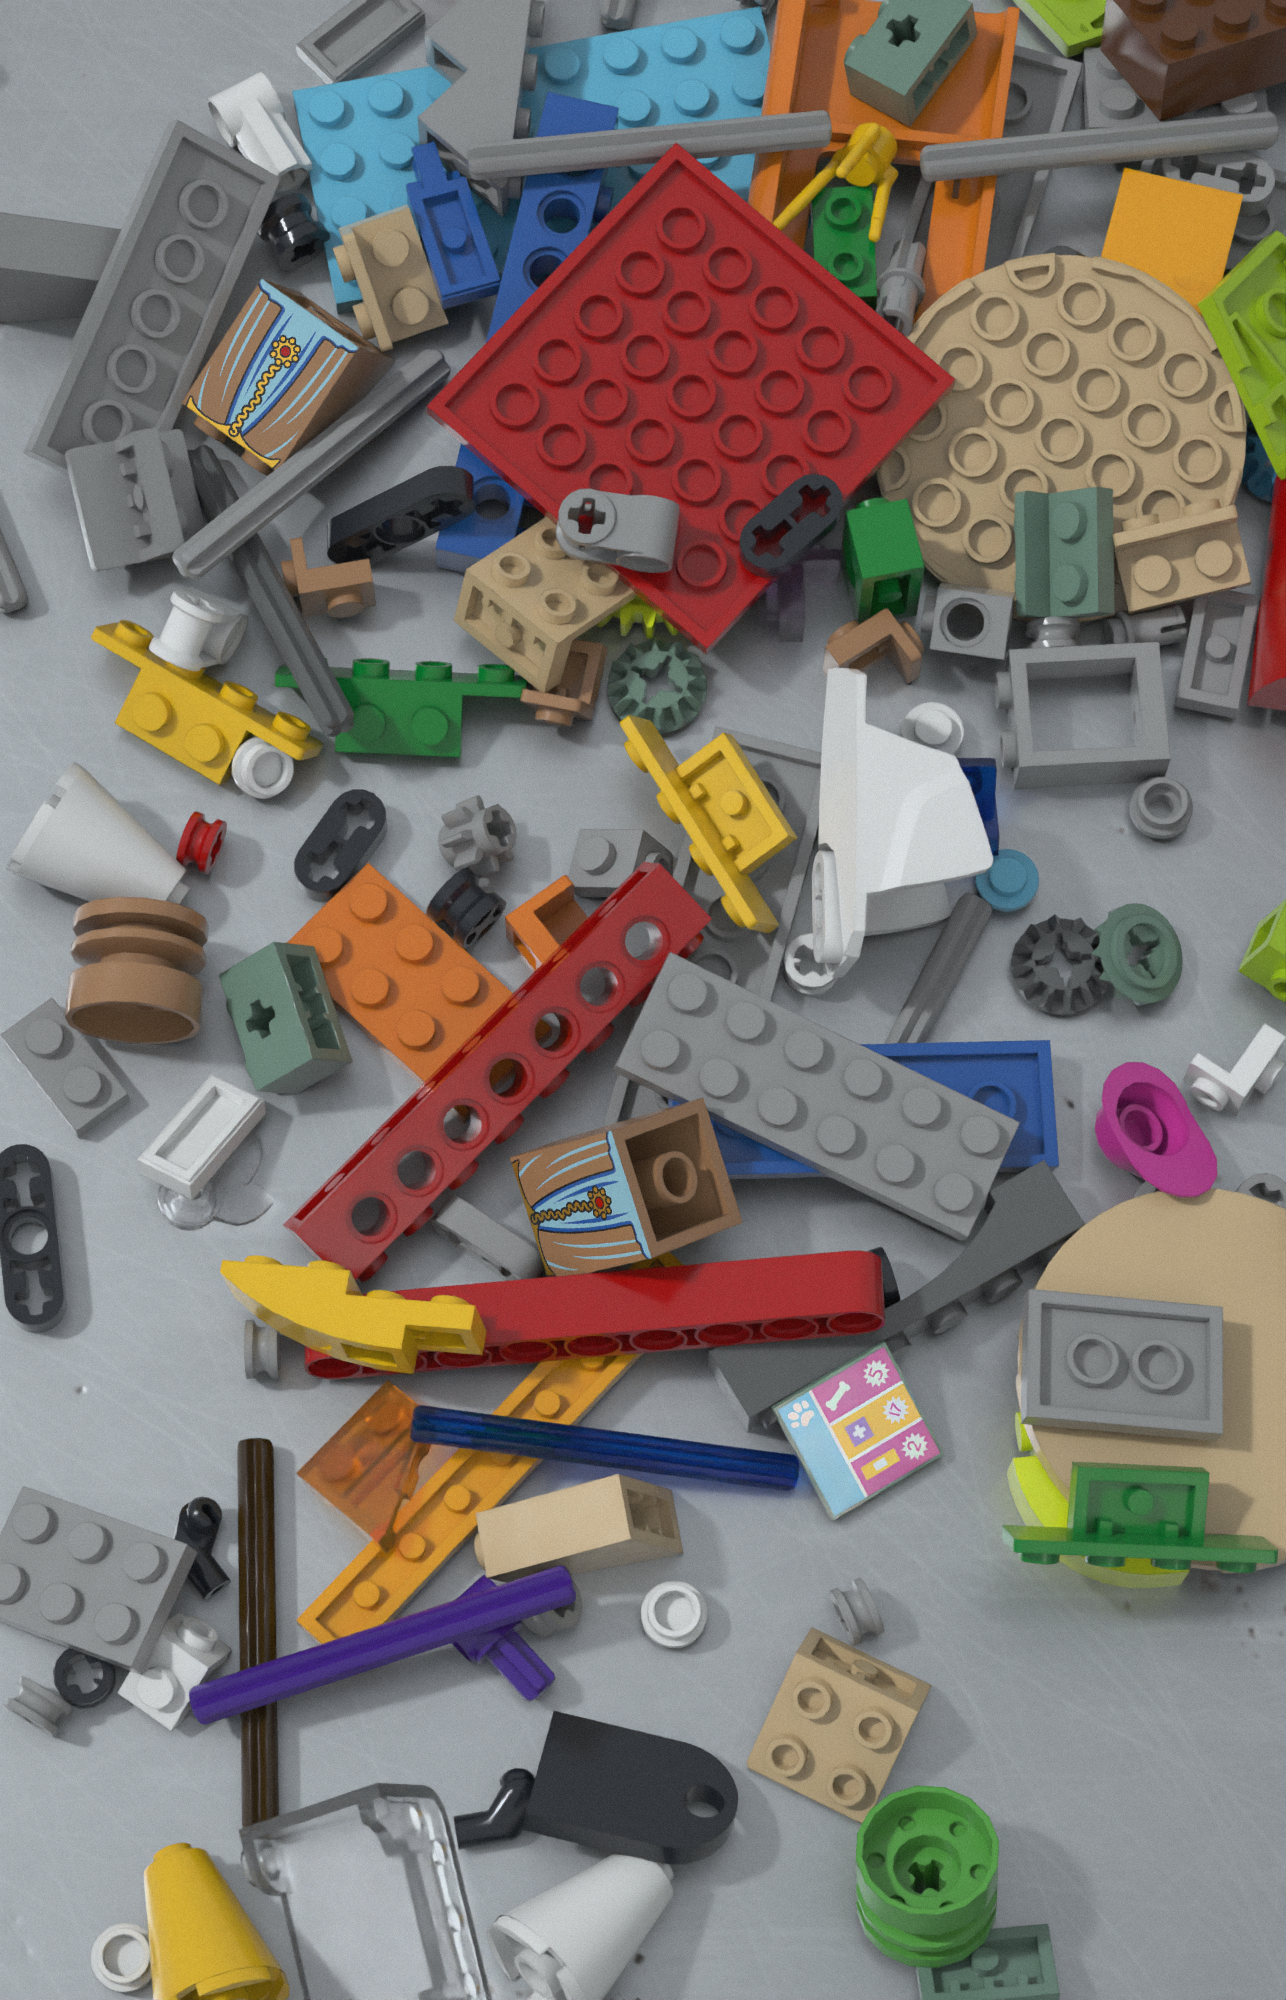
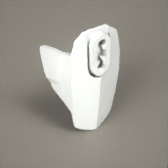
[812,667,993,978]

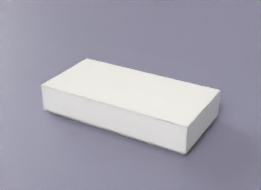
[137,1074,266,1200]

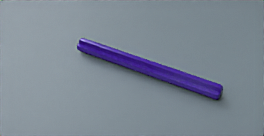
[189,1565,576,1725]

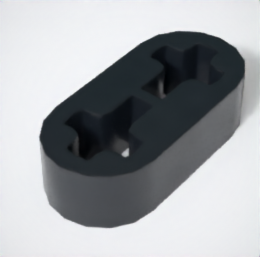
[738,474,843,578]
[294,789,387,902]

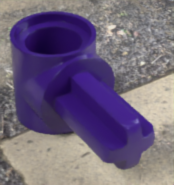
[451,1575,556,1702]

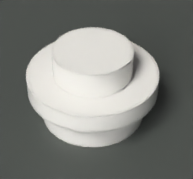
[901,702,964,755]
[232,736,294,799]
[641,1581,707,1648]
[91,1923,152,1993]

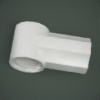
[207,72,313,196]

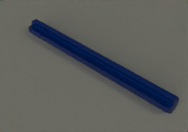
[410,1405,800,1491]

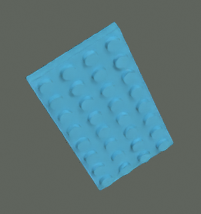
[292,6,811,314]

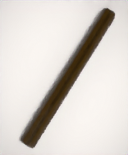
[237,1438,279,1834]

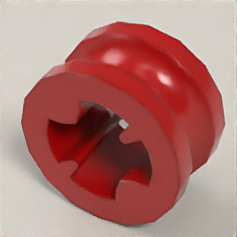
[176,811,227,875]

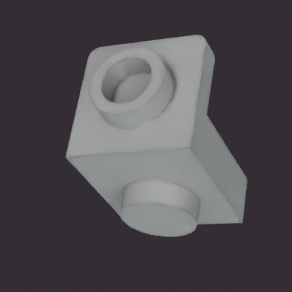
[568,829,673,897]

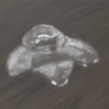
[158,1133,274,1231]

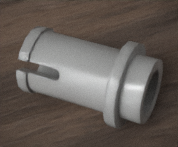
[1103,603,1187,646]

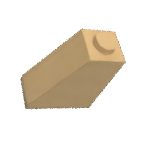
[474,1474,683,1583]

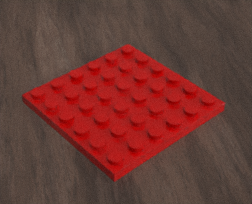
[427,143,956,655]

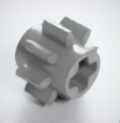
[438,795,517,878]

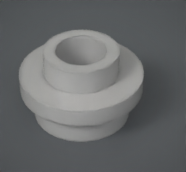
[1129,777,1193,839]

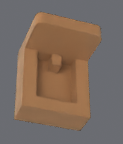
[281,537,376,618]
[822,608,924,684]
[520,639,608,727]

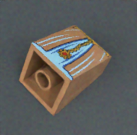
[181,279,395,476]
[510,1098,743,1277]

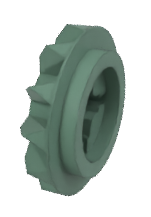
[607,635,707,734]
[1091,903,1183,1006]

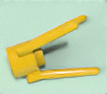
[773,122,898,242]

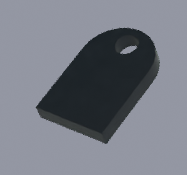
[523,1711,738,1865]

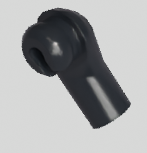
[172,1496,231,1600]
[453,1768,535,1850]

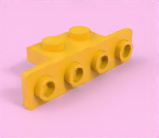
[90,620,324,785]
[619,715,798,933]

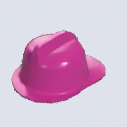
[1094,1062,1217,1198]

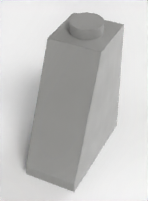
[0,212,122,323]

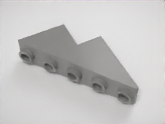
[418,0,545,217]

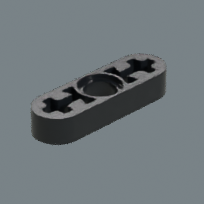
[327,466,475,565]
[0,1144,67,1333]

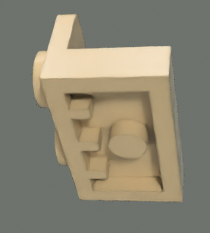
[332,204,448,352]
[1112,499,1251,615]

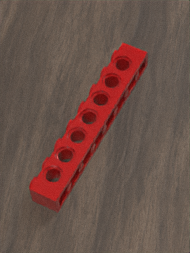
[283,862,712,1283]

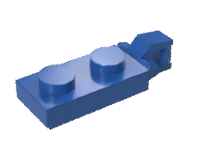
[406,141,501,309]

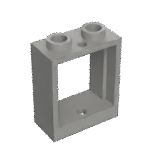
[995,642,1171,789]

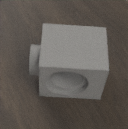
[921,582,1016,660]

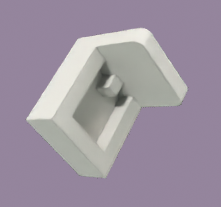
[1184,1023,1286,1116]
[118,1613,231,1731]

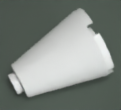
[6,762,190,905]
[486,1853,674,2000]

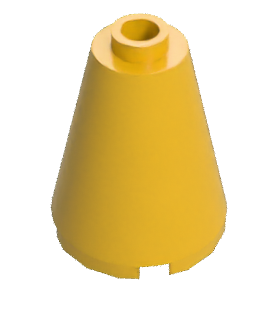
[144,1843,290,2000]

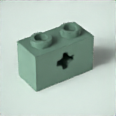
[844,0,977,127]
[219,942,353,1094]

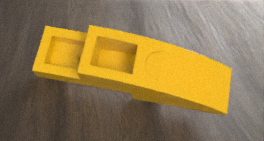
[220,1255,487,1374]

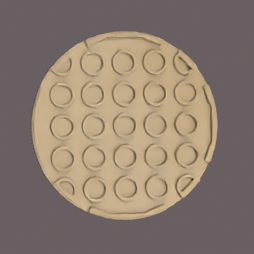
[876,253,1247,624]
[1016,1188,1286,1573]

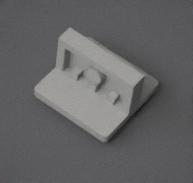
[65,427,205,572]

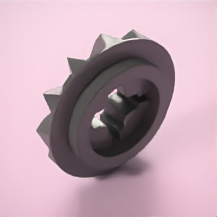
[1011,914,1110,1015]

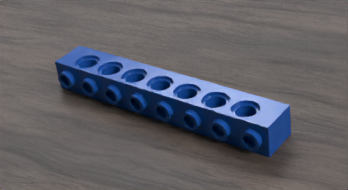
[435,92,620,573]

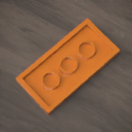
[287,863,552,1124]

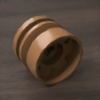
[65,897,209,1044]

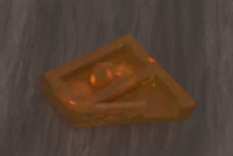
[296,1380,438,1554]

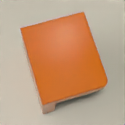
[505,875,588,972]

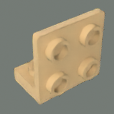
[453,517,636,693]
[747,1627,932,1823]

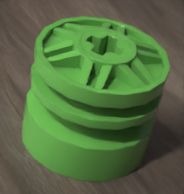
[856,1786,999,1968]

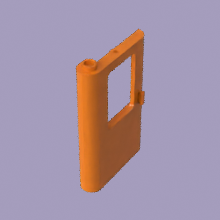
[748,0,1020,336]

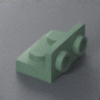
[1014,487,1115,619]
[915,1924,1060,2000]

